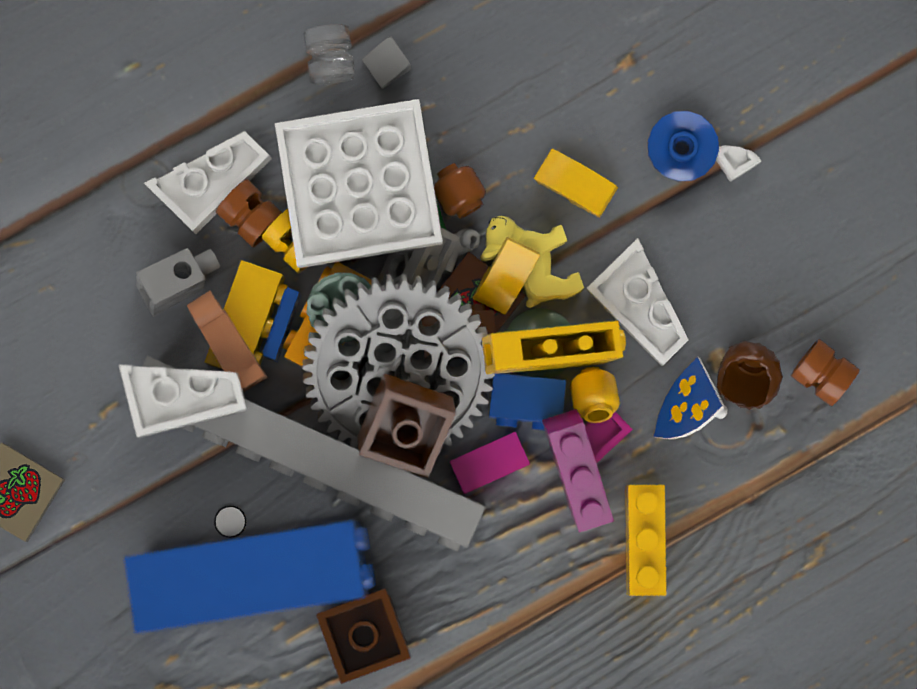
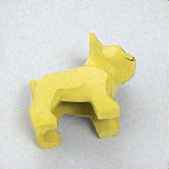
[480,216,584,308]

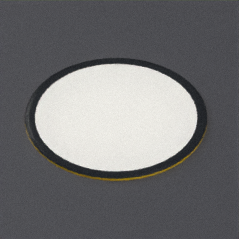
[214,505,247,538]

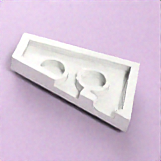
[144,131,272,234]
[586,238,689,366]
[119,365,247,438]

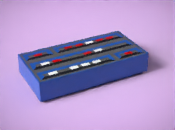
[262,287,302,363]

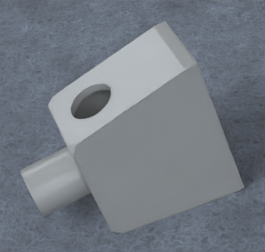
[136,248,220,317]

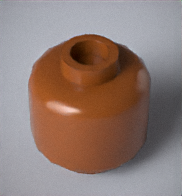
[434,163,486,219]

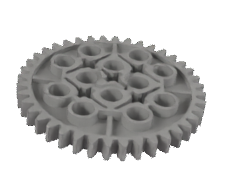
[303,275,495,448]

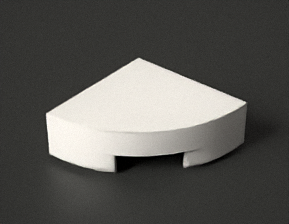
[716,145,762,182]

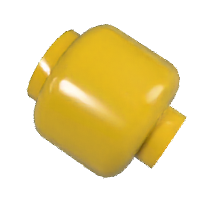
[570,367,620,423]

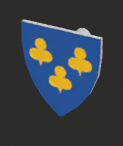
[654,357,728,440]

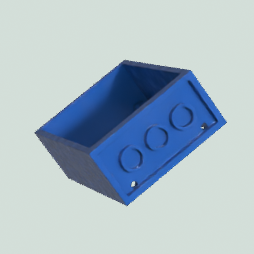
[124,521,376,633]

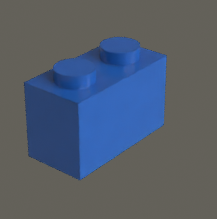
[489,373,566,431]

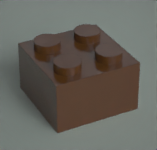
[357,373,456,478]
[316,588,412,684]

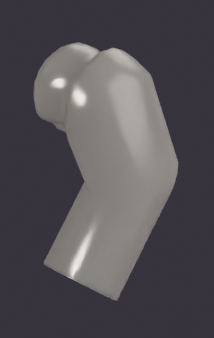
[443,228,480,274]

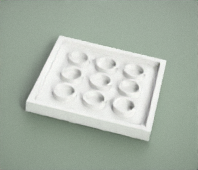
[275,99,443,268]

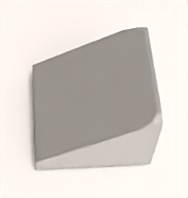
[362,36,411,89]

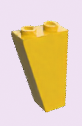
[482,321,626,374]

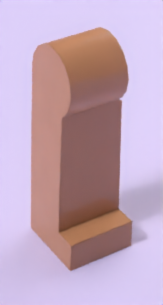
[187,290,268,393]

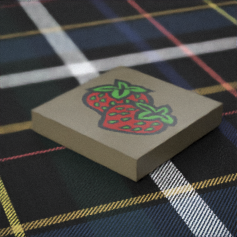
[0,442,65,542]

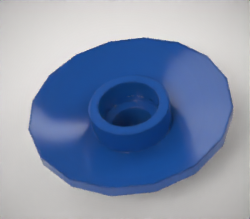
[647,111,719,182]

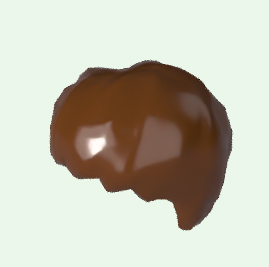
[717,341,783,410]

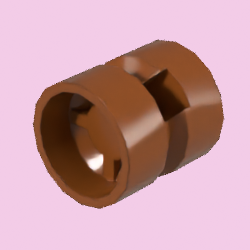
[216,179,283,248]
[790,339,860,407]

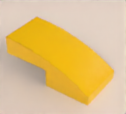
[534,148,618,218]
[473,237,540,314]

